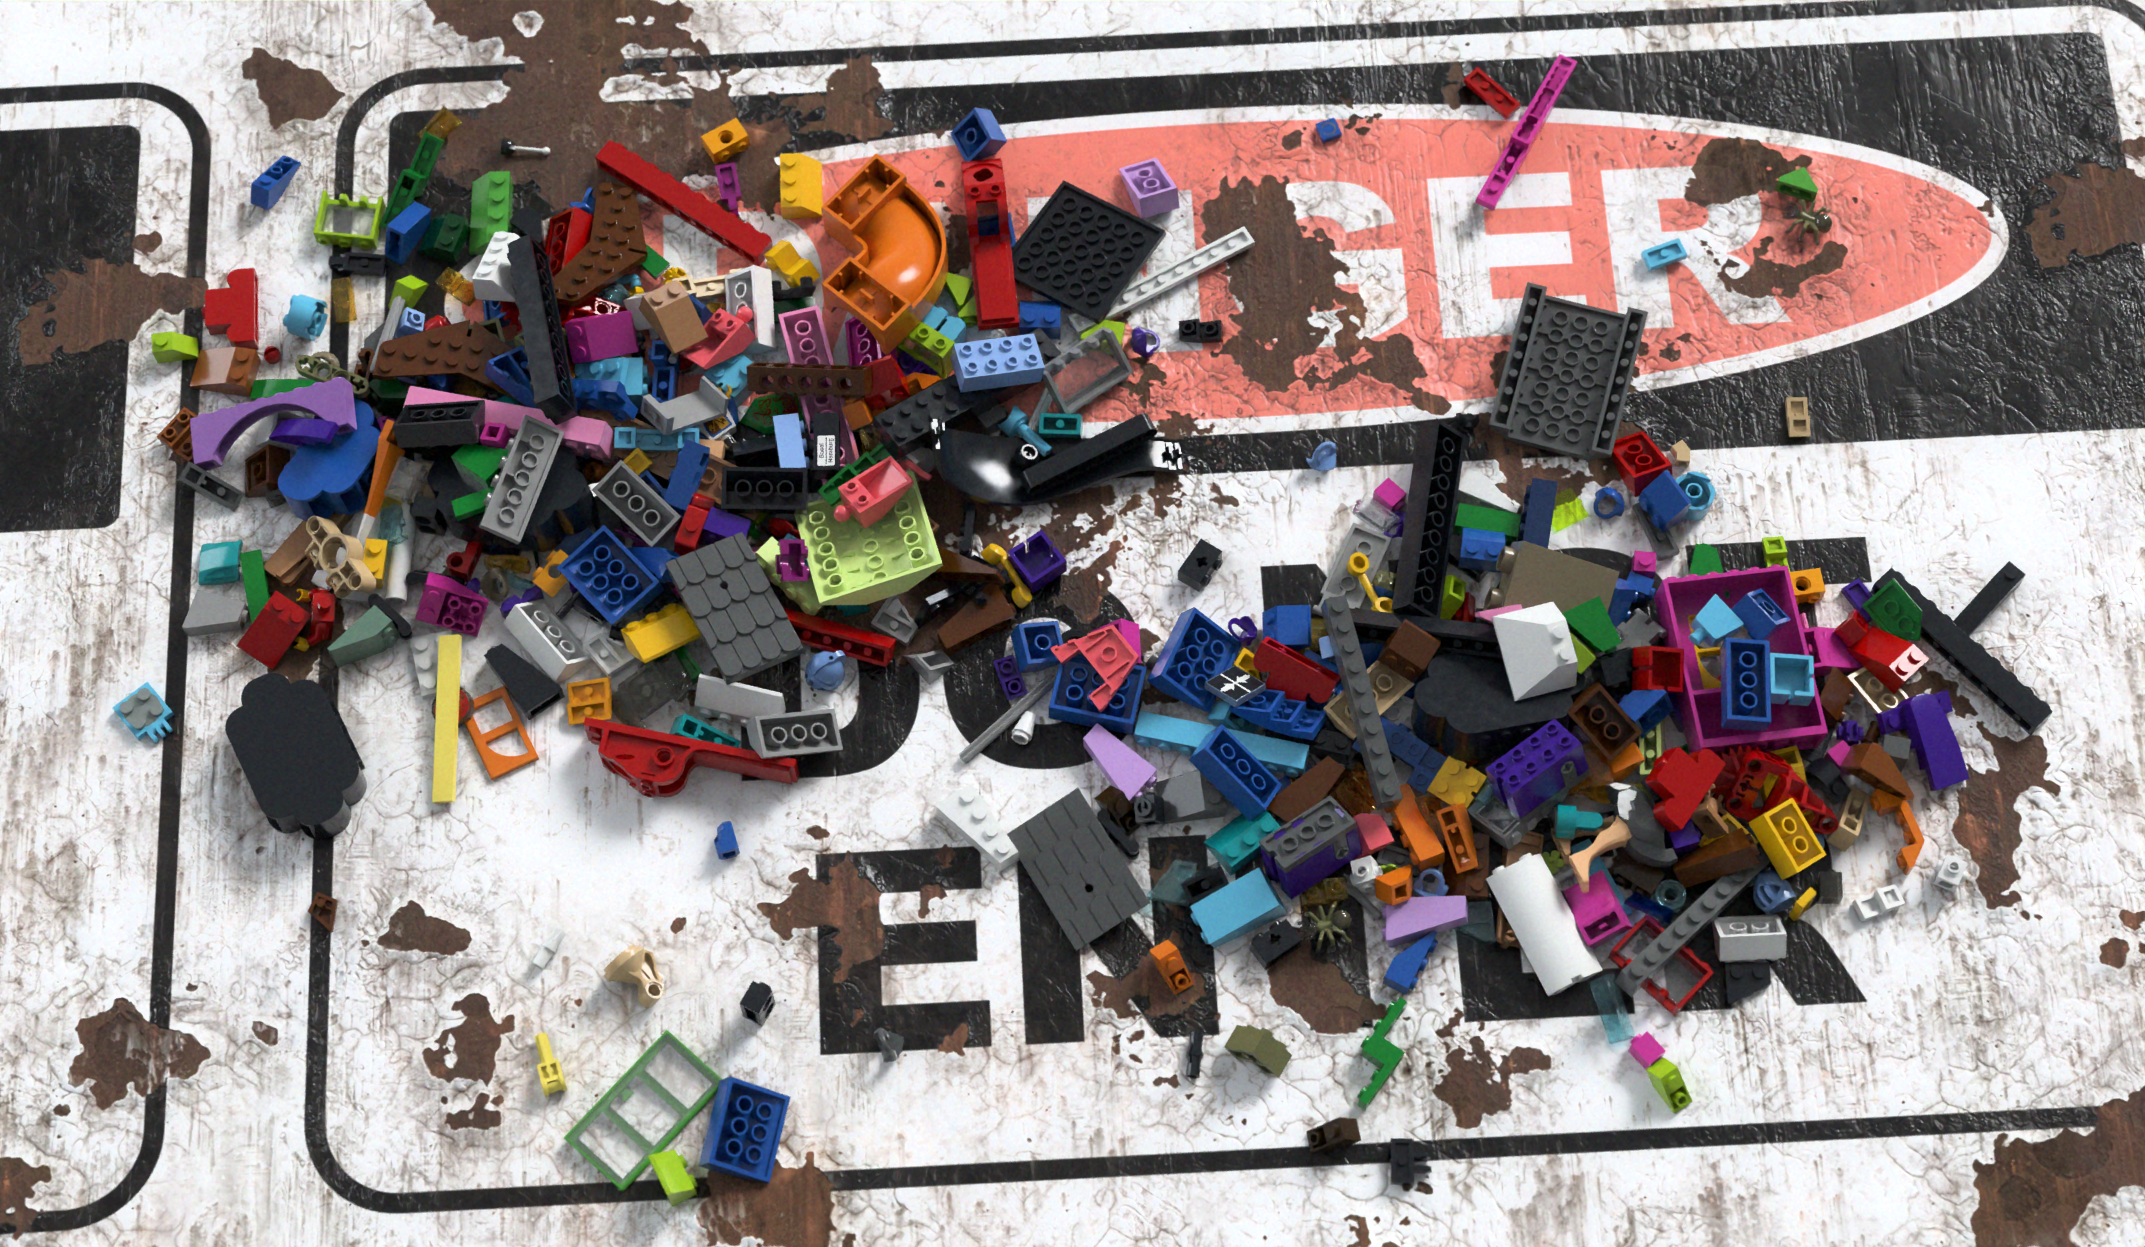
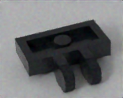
[1390,1138,1432,1185]

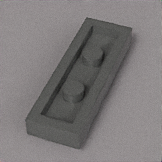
[1633,503,1680,561]

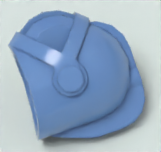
[805,650,847,691]
[1753,870,1797,915]

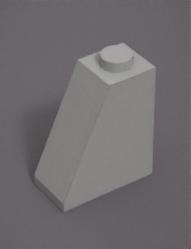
[182,590,250,637]

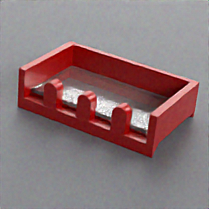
[1608,914,1714,1016]

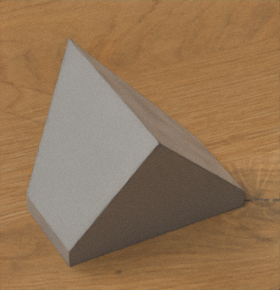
[902,649,955,685]

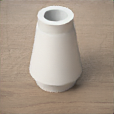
[1012,712,1036,745]

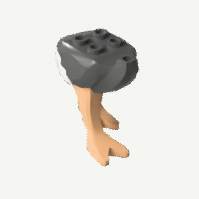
[1551,782,1678,893]

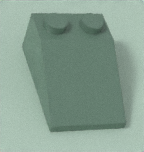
[327,605,399,668]

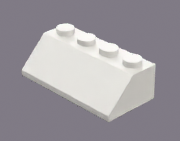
[472,231,520,302]
[725,265,776,354]
[503,599,593,682]
[694,674,786,727]

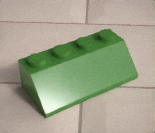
[469,171,513,255]

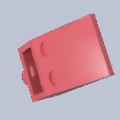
[679,307,756,370]
[834,456,914,529]

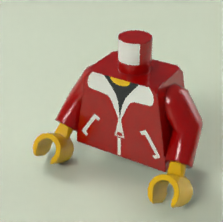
[294,588,335,652]

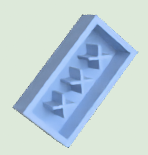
[950,333,1045,392]

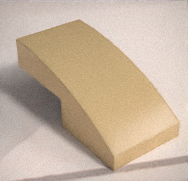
[1785,397,1811,437]

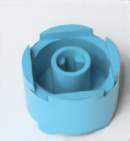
[283,294,328,341]
[1675,472,1715,521]

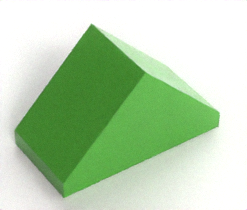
[1775,167,1818,202]

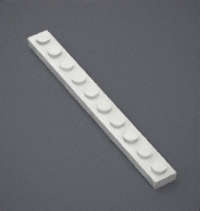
[1068,227,1255,336]

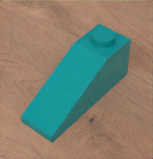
[669,713,741,748]

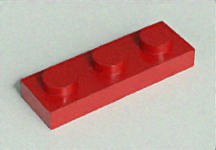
[1463,67,1521,120]

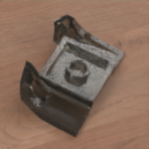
[612,650,693,729]

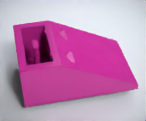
[415,572,489,637]
[1803,627,1863,677]
[1564,870,1633,949]

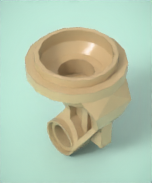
[603,944,664,1008]

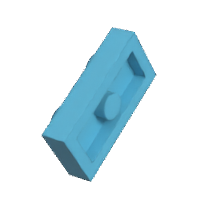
[1641,238,1688,272]

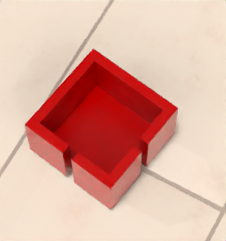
[1632,646,1684,693]

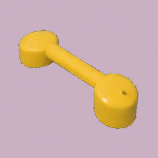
[980,543,1032,608]
[1347,552,1394,613]

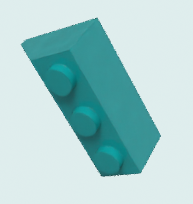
[1203,810,1281,876]

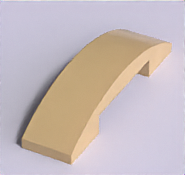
[671,267,747,300]

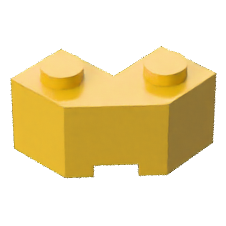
[764,240,821,288]

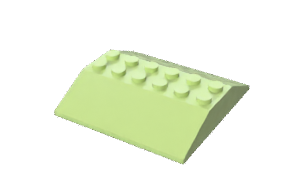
[794,470,943,605]

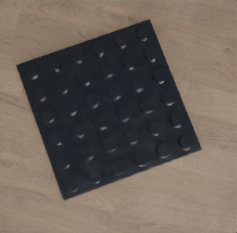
[1011,180,1166,324]

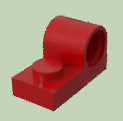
[446,541,484,582]
[1834,608,1869,647]

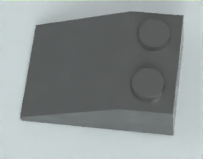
[1156,770,1227,824]

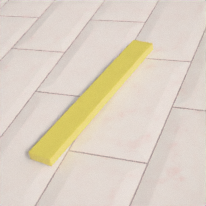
[432,634,462,804]

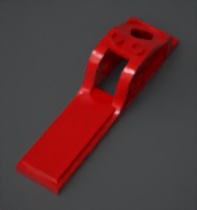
[961,158,1020,331]
[583,717,799,798]

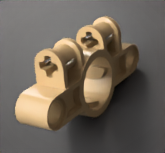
[305,516,376,598]

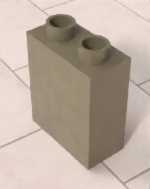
[1483,541,1620,654]

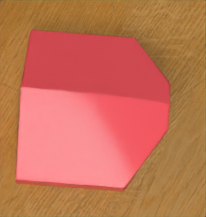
[1353,813,1395,860]

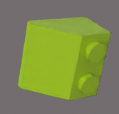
[648,1150,698,1207]

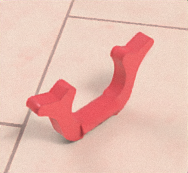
[897,460,932,481]

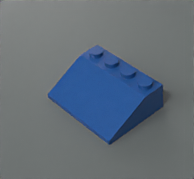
[556,525,664,626]
[1147,607,1242,713]
[1049,653,1147,735]
[698,1076,790,1183]

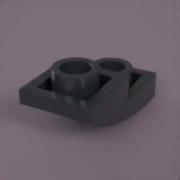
[1179,319,1223,343]

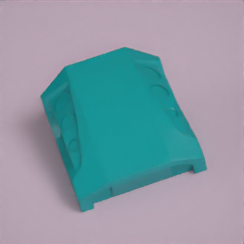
[198,539,243,585]

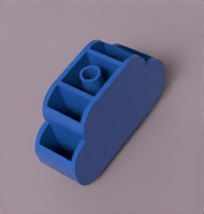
[278,398,382,521]

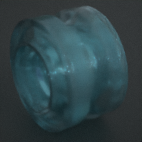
[597,281,630,306]
[1653,880,1686,915]

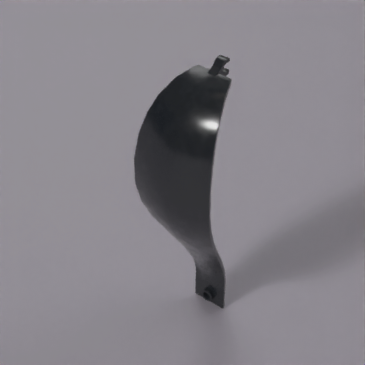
[928,419,1183,507]

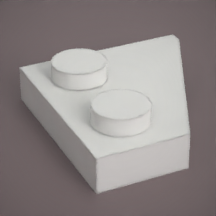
[583,633,637,677]

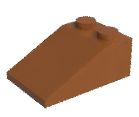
[190,347,261,397]
[1841,742,1914,800]

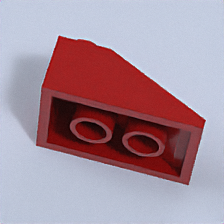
[1611,431,1673,497]
[236,591,312,670]
[1847,626,1929,694]

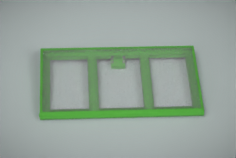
[564,1030,722,1192]

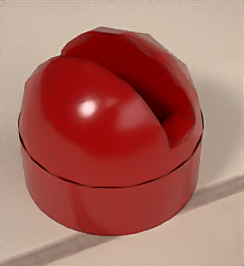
[264,346,281,364]

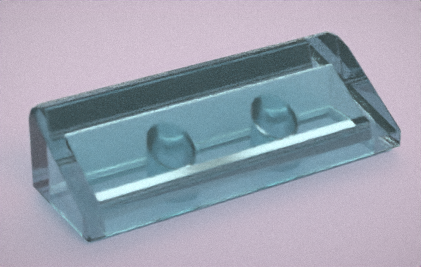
[1589,974,1635,1044]

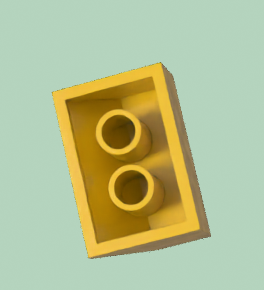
[780,153,823,219]
[621,603,701,664]
[1748,797,1826,880]

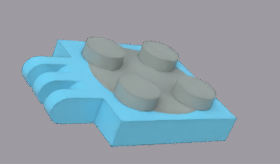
[113,682,174,743]

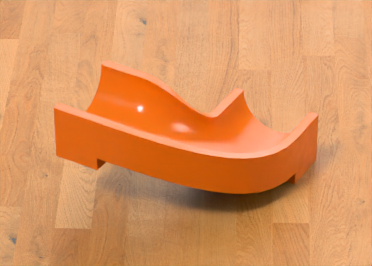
[821,153,948,355]

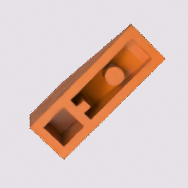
[1436,803,1478,874]

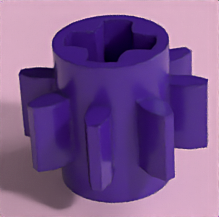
[1836,720,1864,746]

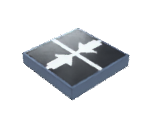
[1205,665,1266,708]

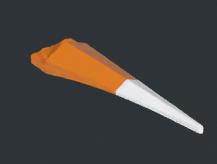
[357,419,405,546]

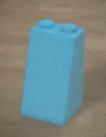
[1190,867,1288,948]

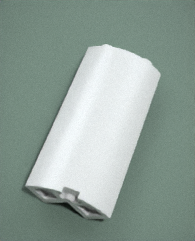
[1486,853,1603,996]

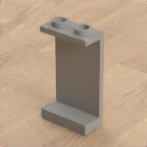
[641,376,729,436]

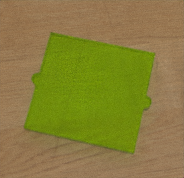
[1552,487,1588,532]

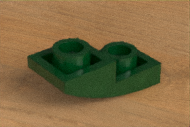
[773,297,816,324]

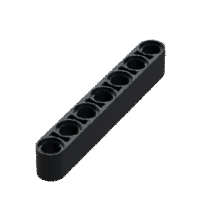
[1019,413,1157,496]

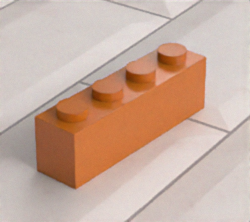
[1384,783,1445,872]

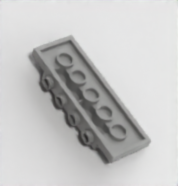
[479,414,564,544]

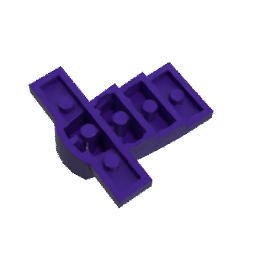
[1876,690,1969,791]

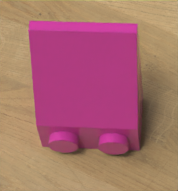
[565,310,639,364]

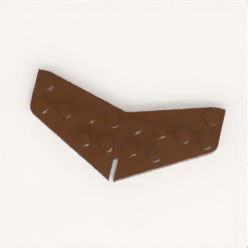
[553,181,648,306]
[373,320,526,407]

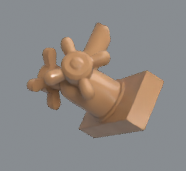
[1690,784,1729,840]

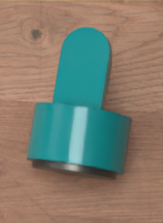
[1553,805,1603,839]

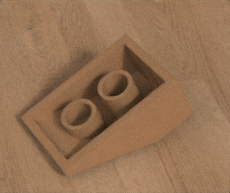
[639,279,708,355]

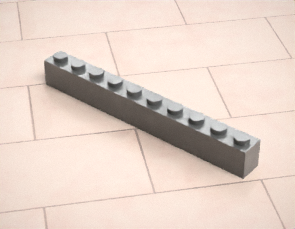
[1321,595,1403,810]
[1615,842,1772,997]

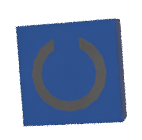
[1315,118,1342,143]

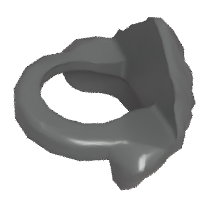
[873,1028,904,1062]

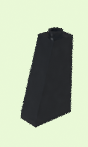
[484,644,565,720]

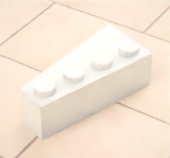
[935,783,1019,872]

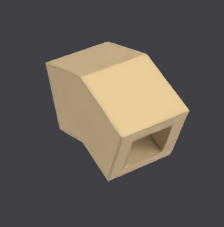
[1670,440,1690,467]

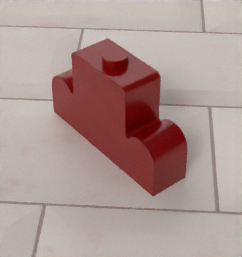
[202,268,259,350]
[673,493,716,556]
[1253,636,1341,703]
[1645,747,1726,833]

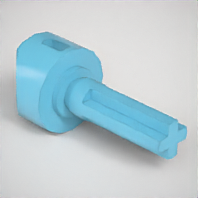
[998,406,1053,457]

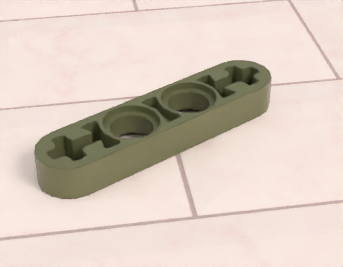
[295,355,371,399]

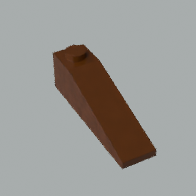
[927,547,1005,584]

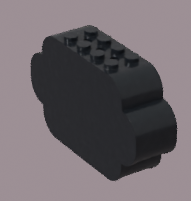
[427,438,597,552]
[1410,653,1585,761]
[225,673,367,840]

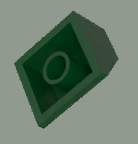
[418,213,470,264]
[369,378,408,416]

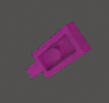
[715,162,742,216]

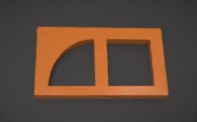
[459,686,539,780]

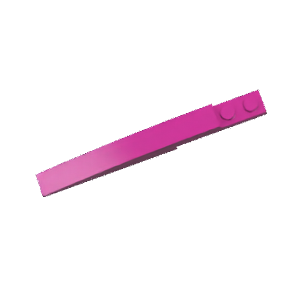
[1475,54,1577,211]

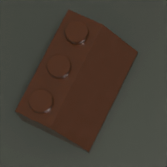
[1567,682,1642,762]
[1442,833,1489,905]

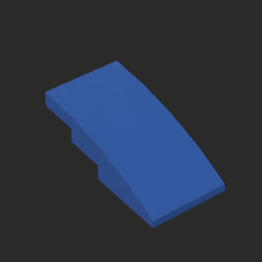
[1229,689,1327,740]

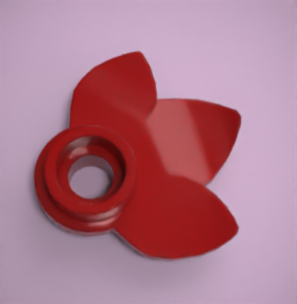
[768,518,801,539]

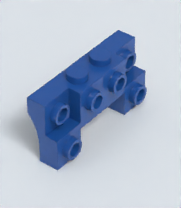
[648,340,680,425]
[572,379,638,421]
[1352,716,1447,795]

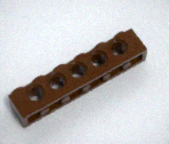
[746,362,873,398]

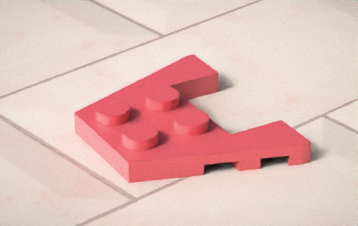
[1050,625,1140,712]

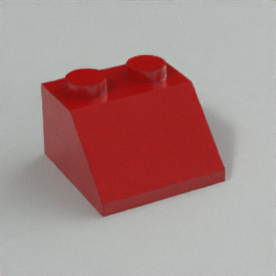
[861,354,910,411]

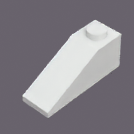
[1457,469,1518,514]

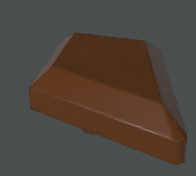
[308,892,338,933]

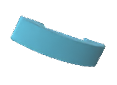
[614,427,699,452]

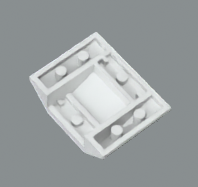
[1492,602,1578,701]

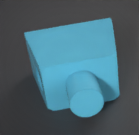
[1689,594,1744,647]

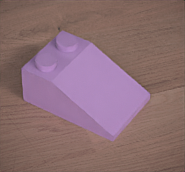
[1119,158,1180,219]

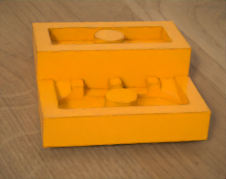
[567,677,612,725]

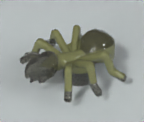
[1782,199,1832,245]
[1297,901,1352,954]

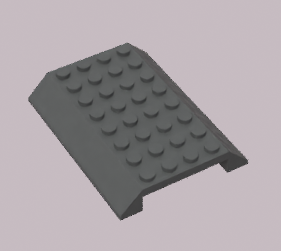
[1488,282,1648,461]

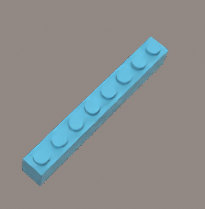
[1134,711,1309,777]

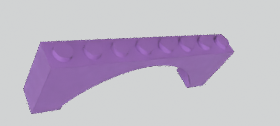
[190,377,357,471]

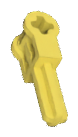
[534,1033,567,1097]

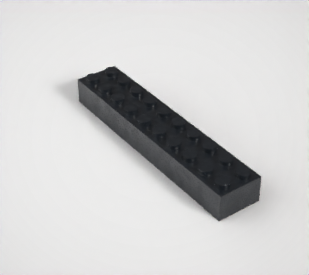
[507,234,578,425]
[871,328,1062,461]
[1391,418,1466,619]

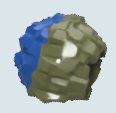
[1372,570,1397,600]

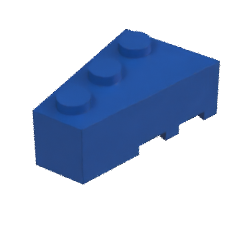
[484,345,540,409]
[661,439,710,516]

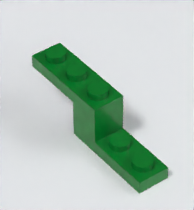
[380,132,445,229]
[1357,997,1407,1111]

